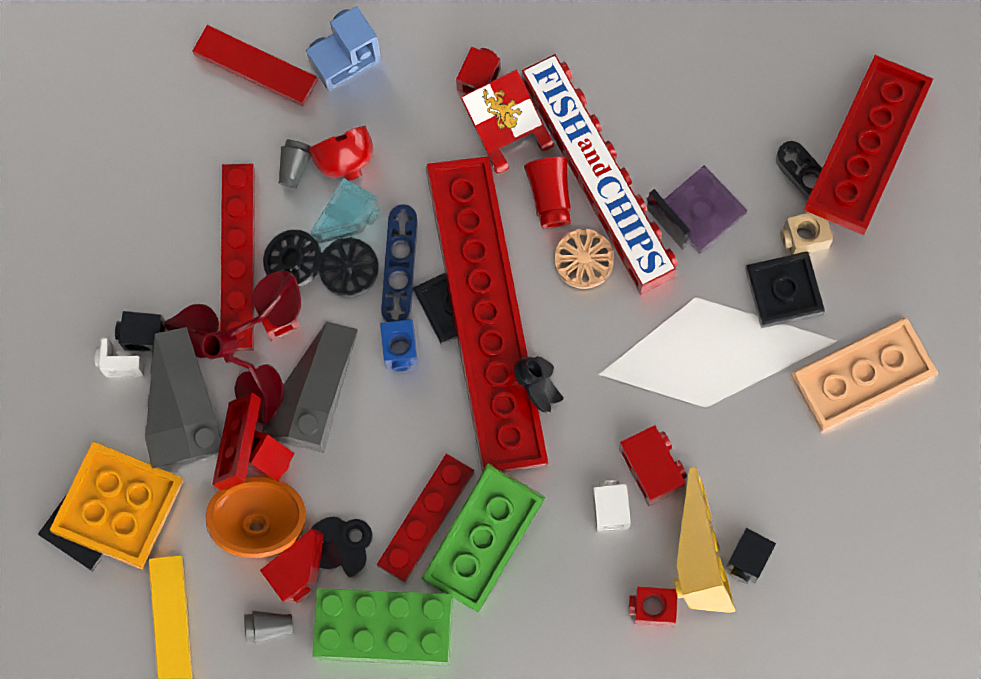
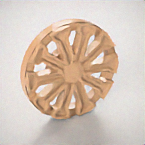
[554,229,614,289]

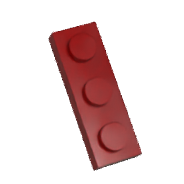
[212,392,261,491]

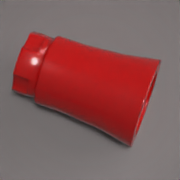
[524,157,571,229]

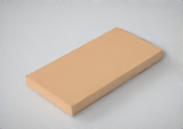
[791,316,938,432]

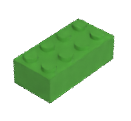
[312,588,453,666]

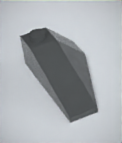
[262,321,358,453]
[144,327,221,469]

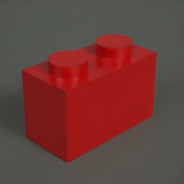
[619,425,687,506]

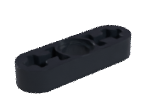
[776,141,822,200]

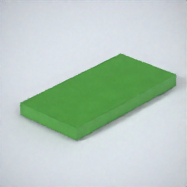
[421,463,546,613]

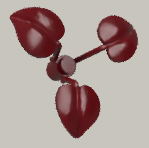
[164,271,301,425]

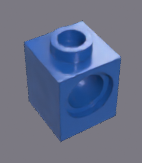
[380,320,418,372]

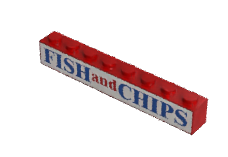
[522,54,678,295]

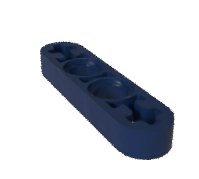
[381,204,418,323]

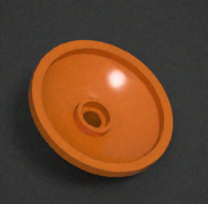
[205,477,306,558]

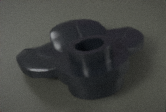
[514,356,564,414]
[311,516,373,578]

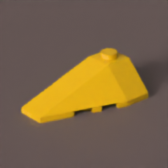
[674,466,735,613]

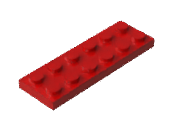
[804,55,933,235]

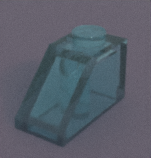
[310,178,380,244]

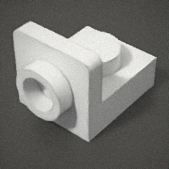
[95,338,145,377]

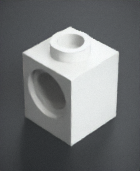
[593,480,631,532]

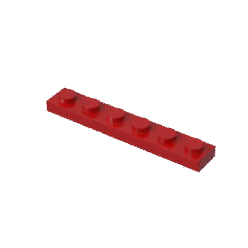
[220,164,255,351]

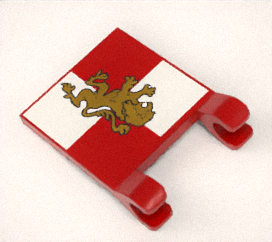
[460,69,554,173]

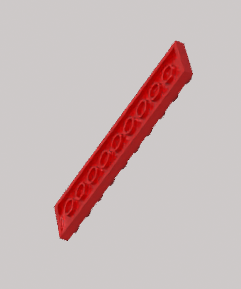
[425,156,549,473]

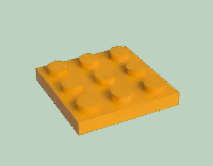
[50,441,184,570]

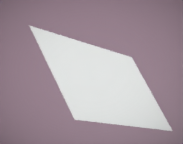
[598,297,839,408]

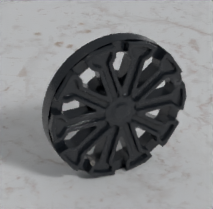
[263,230,323,288]
[319,237,379,297]

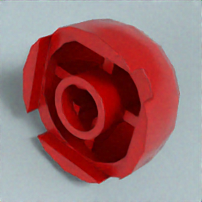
[308,125,374,183]

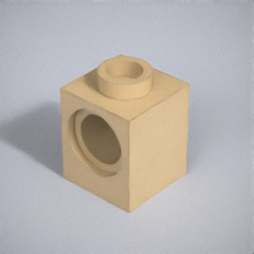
[781,213,833,255]

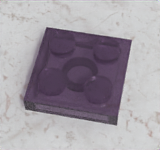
[664,165,748,254]

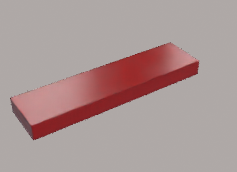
[192,25,318,106]

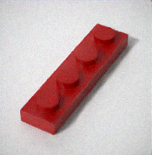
[376,453,474,583]

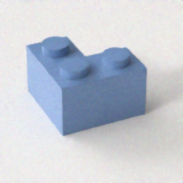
[306,6,381,91]

